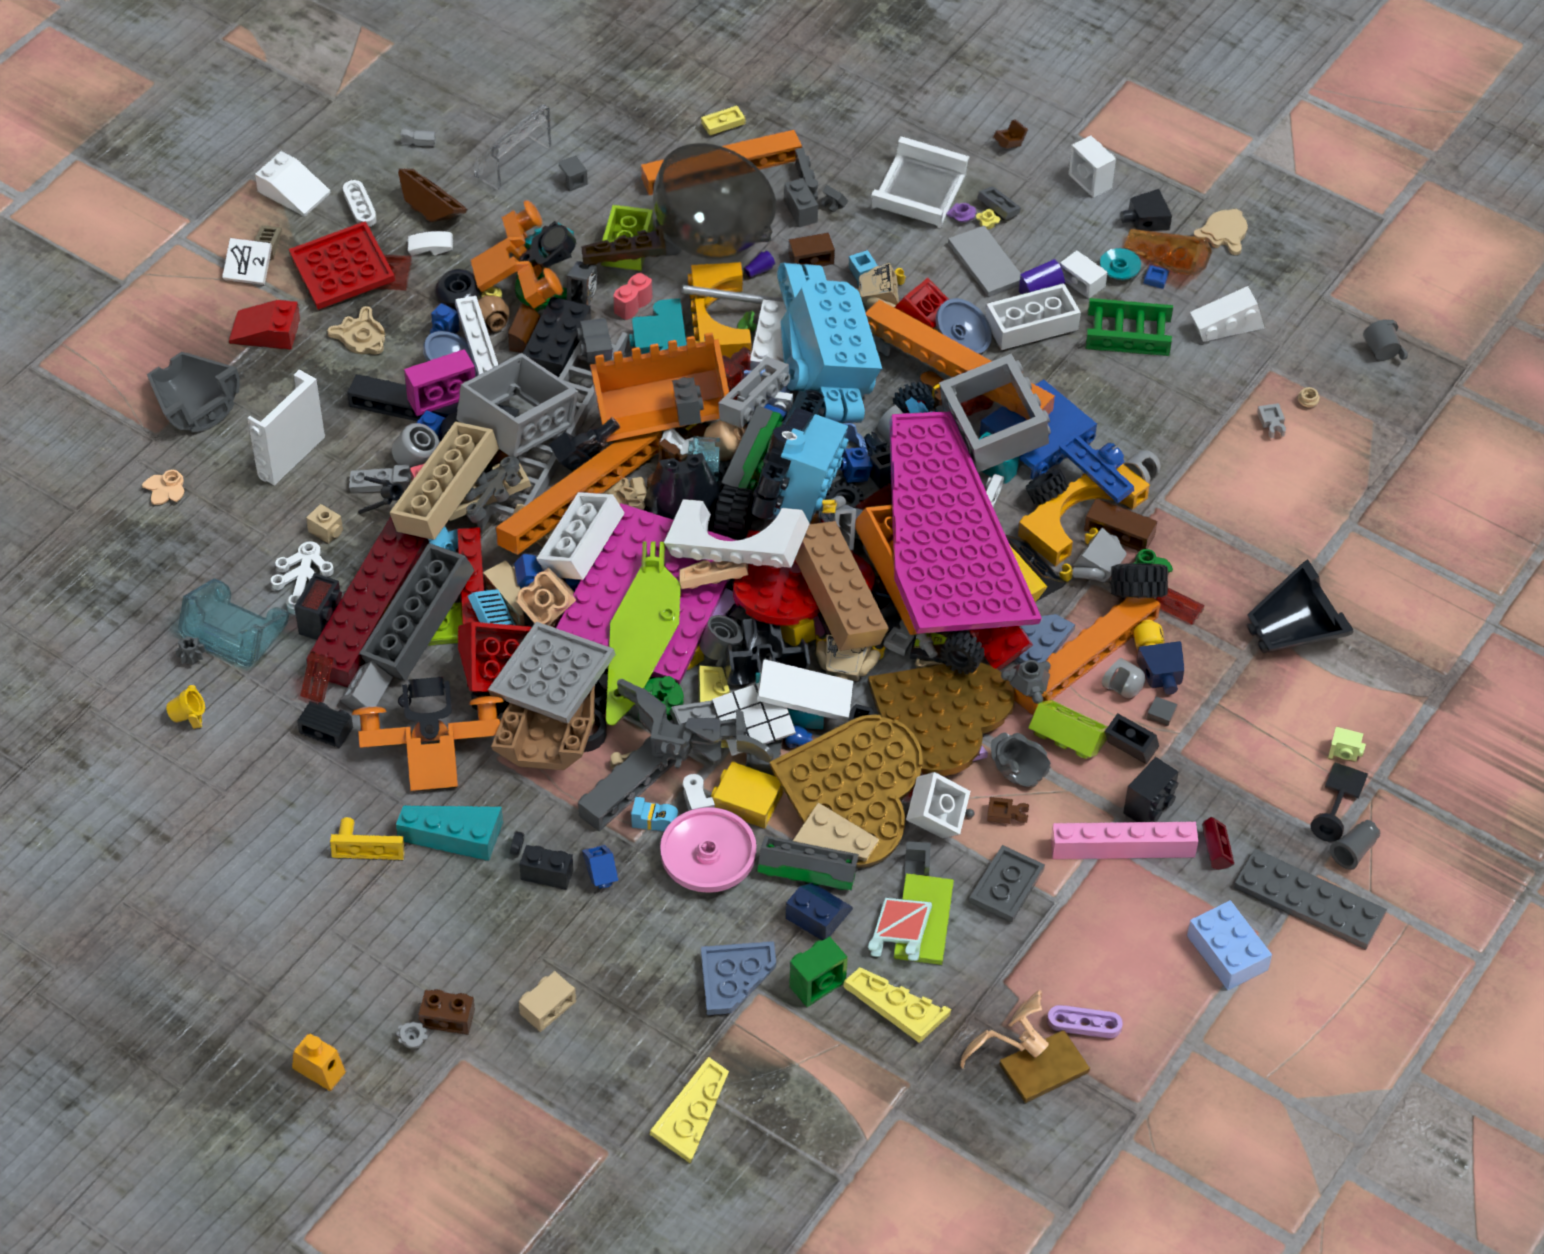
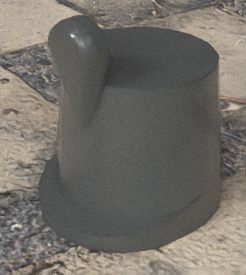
[1363,319,1408,361]
[699,615,744,668]

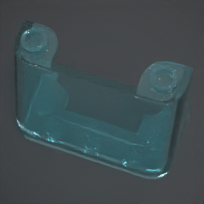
[178,578,290,667]

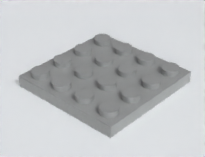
[488,621,616,724]

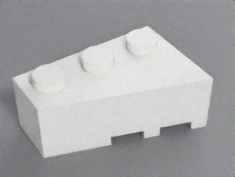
[1190,286,1264,342]

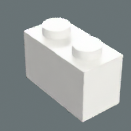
[1060,251,1107,299]

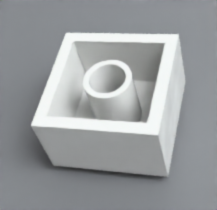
[1068,136,1116,198]
[906,772,971,839]

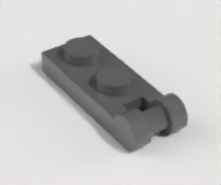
[795,148,818,200]

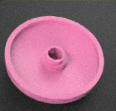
[660,807,756,893]

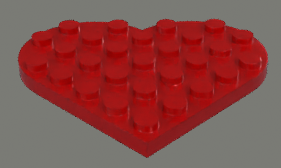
[733,530,875,625]

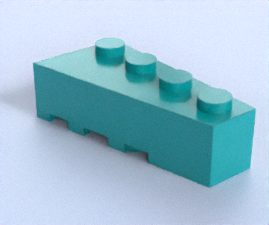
[396,806,503,861]

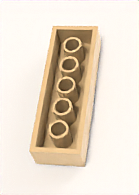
[390,422,499,540]

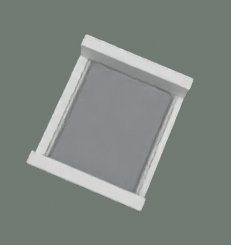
[871,137,969,228]

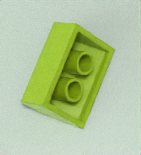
[1028,700,1108,759]

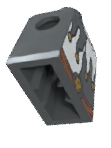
[567,261,597,305]

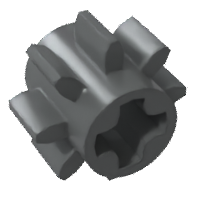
[175,636,205,665]

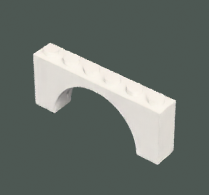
[664,499,810,568]

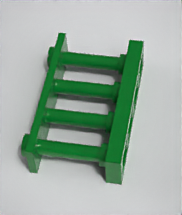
[1085,298,1173,356]

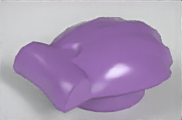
[947,203,976,222]

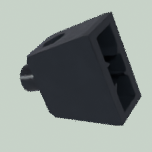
[1120,189,1172,232]

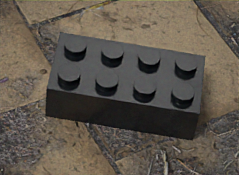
[523,296,591,378]

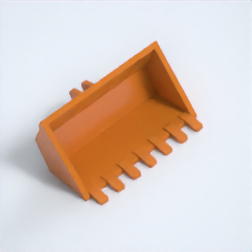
[590,333,729,442]

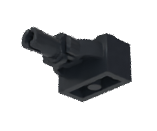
[549,417,621,472]
[864,432,891,489]

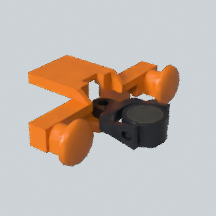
[470,200,576,308]

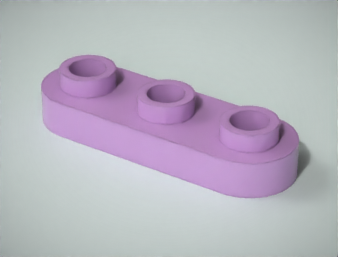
[1047,1005,1123,1038]

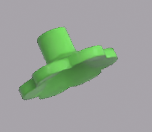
[737,310,757,332]

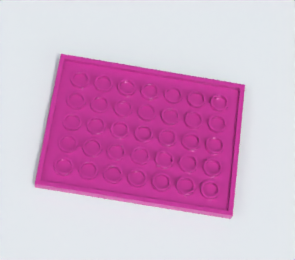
[556,503,738,685]

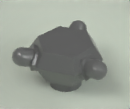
[1001,660,1051,704]

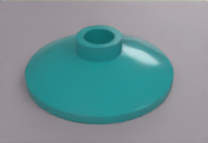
[1100,248,1141,280]

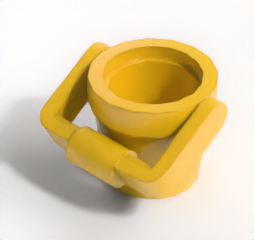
[166,685,205,729]

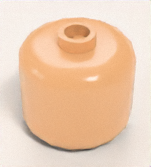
[704,420,748,462]

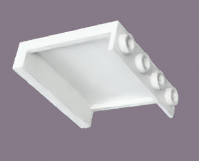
[248,370,325,486]

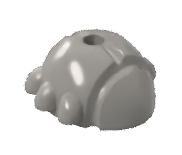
[397,1022,428,1049]

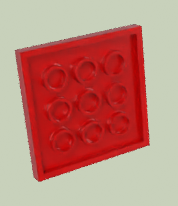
[289,221,396,310]

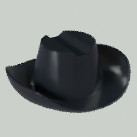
[434,269,482,304]

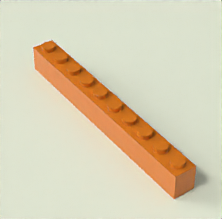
[866,300,1055,420]
[496,431,662,555]

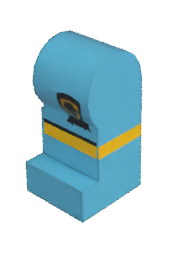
[631,797,678,831]

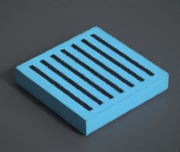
[468,589,515,625]

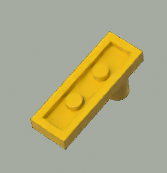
[330,817,405,860]

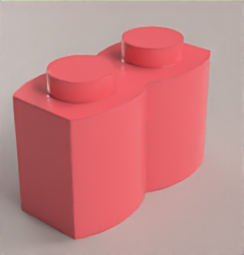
[614,273,652,320]

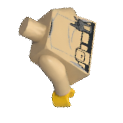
[857,263,906,310]
[815,635,885,681]

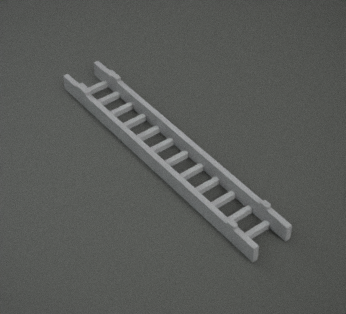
[477,332,628,530]

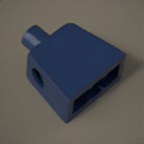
[1136,641,1184,695]

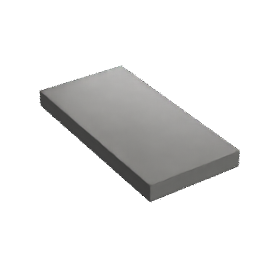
[948,226,1021,297]

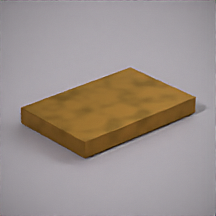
[999,1030,1090,1103]

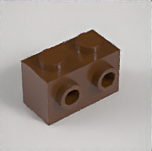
[418,989,475,1035]

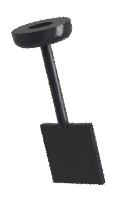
[1311,762,1368,842]

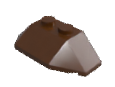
[398,168,468,222]

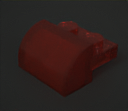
[722,347,751,400]

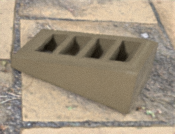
[254,225,282,259]

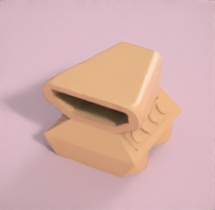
[515,568,576,628]

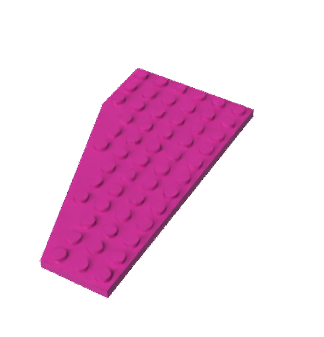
[889,411,1042,634]

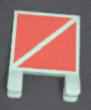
[868,898,932,961]

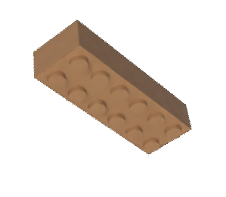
[795,521,889,651]

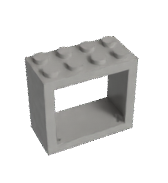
[456,353,578,457]
[939,354,1051,472]

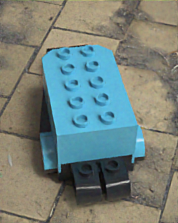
[751,390,849,525]

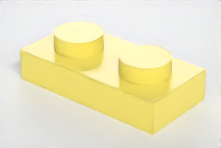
[701,106,746,135]

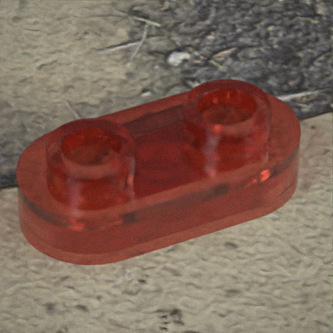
[960,394,994,417]

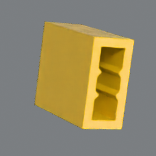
[711,762,784,829]

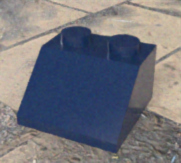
[785,883,853,941]

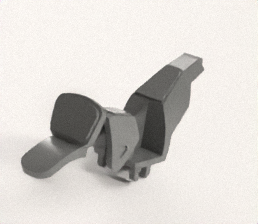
[617,679,773,769]

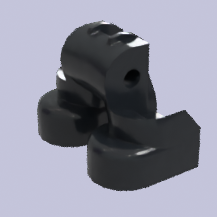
[725,618,811,686]

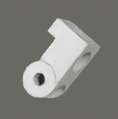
[683,774,715,811]

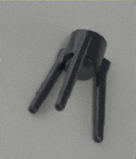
[358,476,404,514]

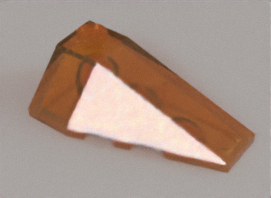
[1124,229,1212,276]

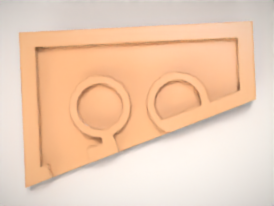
[680,560,748,589]

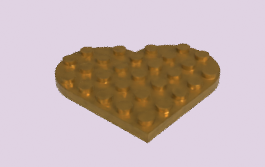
[868,663,1015,776]
[769,715,923,868]

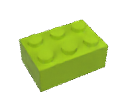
[601,205,653,271]

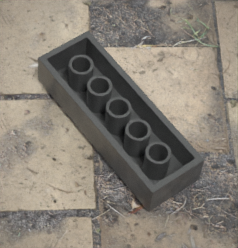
[359,543,474,681]

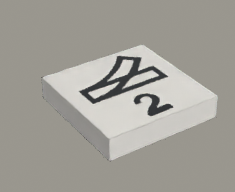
[223,238,272,285]

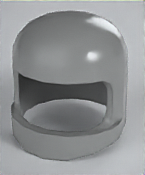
[1124,450,1161,484]
[1102,658,1145,698]

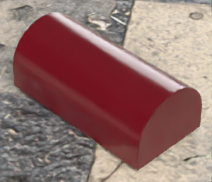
[1202,817,1234,870]

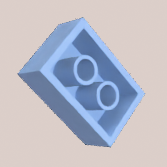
[1187,900,1272,990]

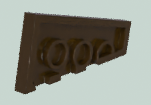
[581,225,666,265]

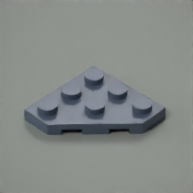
[1014,614,1075,664]
[701,941,776,1015]

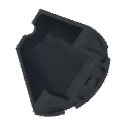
[643,453,721,532]
[1246,559,1354,654]

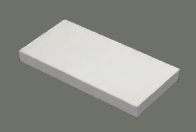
[757,659,853,722]

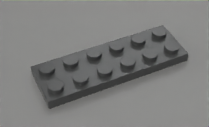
[1234,848,1387,950]

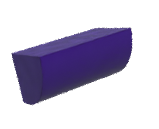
[1019,259,1065,295]

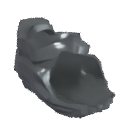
[991,732,1051,787]

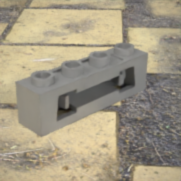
[719,357,790,428]

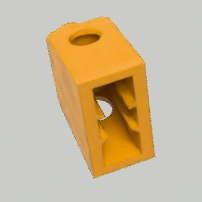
[292,1034,346,1091]

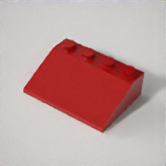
[458,622,532,693]

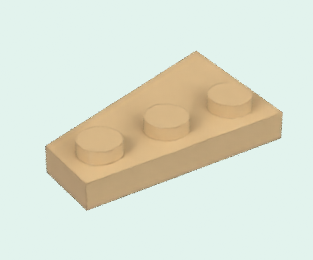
[793,803,879,861]

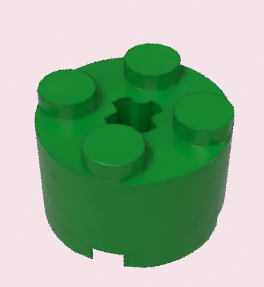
[638,676,684,721]

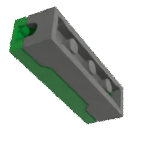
[721,405,784,493]
[757,836,859,891]

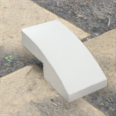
[408,231,453,256]

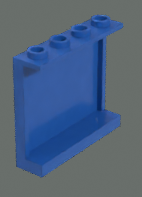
[979,379,1097,480]

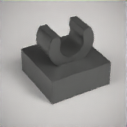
[821,185,848,212]

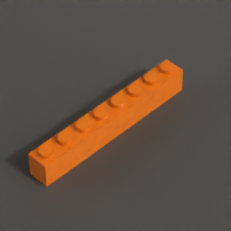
[641,130,802,195]
[1014,597,1161,715]

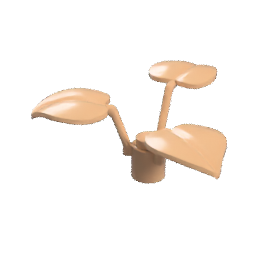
[960,990,1049,1069]

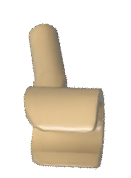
[610,750,637,770]

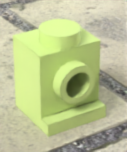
[1328,727,1366,761]

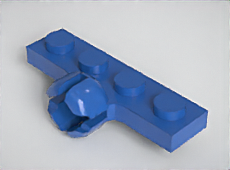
[1059,433,1134,503]

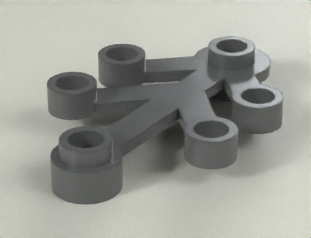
[464,457,521,523]

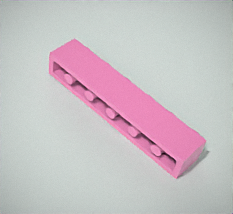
[1051,822,1198,859]

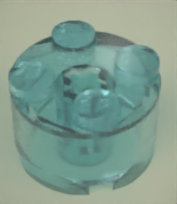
[688,436,720,482]

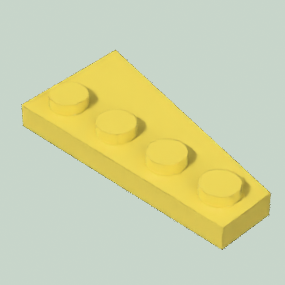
[698,666,730,748]
[843,967,951,1043]
[649,1057,729,1164]

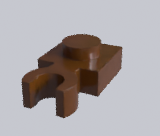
[987,797,1029,824]

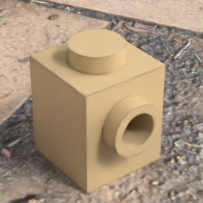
[306,504,343,544]

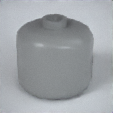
[392,423,440,468]

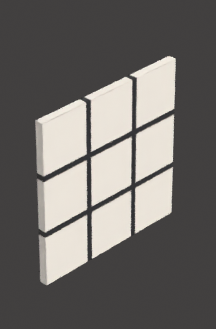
[712,683,796,756]

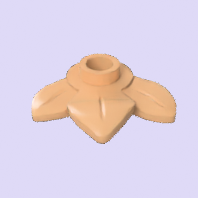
[142,470,184,505]

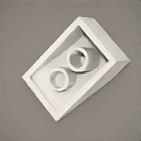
[255,151,331,217]

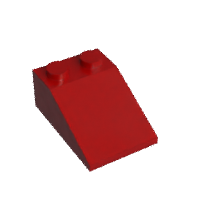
[894,278,949,329]
[229,300,300,350]

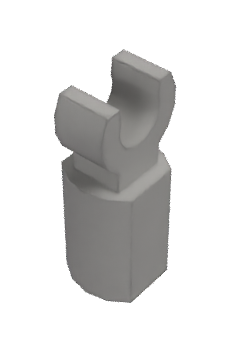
[400,129,436,146]

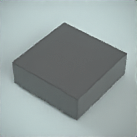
[1147,696,1177,726]

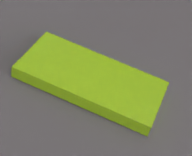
[894,873,954,965]

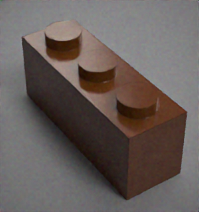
[1084,498,1157,551]

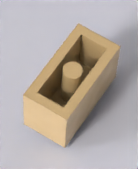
[519,971,576,1032]

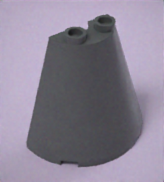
[147,352,240,432]

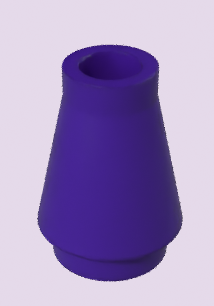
[744,251,775,278]

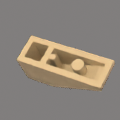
[483,560,525,626]

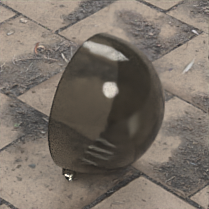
[653,143,776,259]

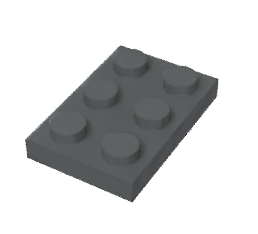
[969,845,1045,922]

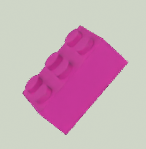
[404,349,475,416]

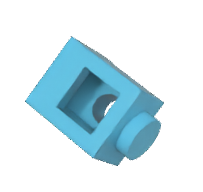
[849,250,878,287]

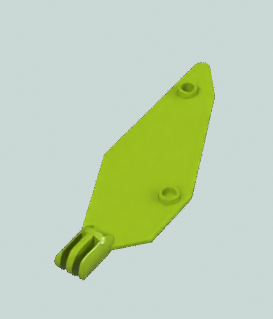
[606,541,681,726]

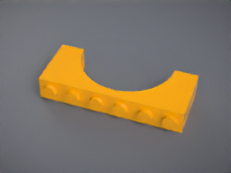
[687,262,751,361]
[1018,464,1150,567]

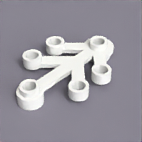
[271,542,334,615]

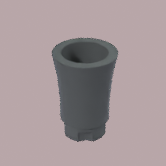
[1330,820,1381,870]

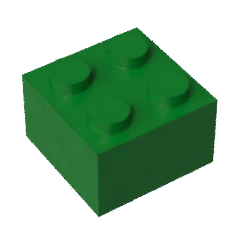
[789,936,848,1007]

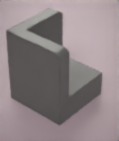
[559,155,588,191]
[905,841,931,878]

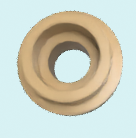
[1298,387,1320,407]

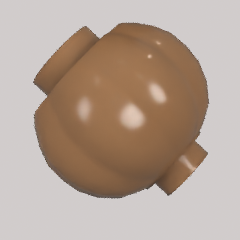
[478,295,510,333]

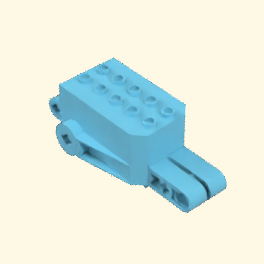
[777,263,882,423]

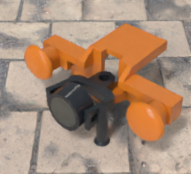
[352,677,504,791]

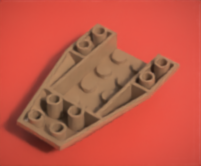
[491,685,595,770]

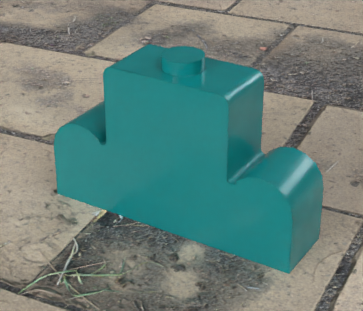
[629,298,686,354]

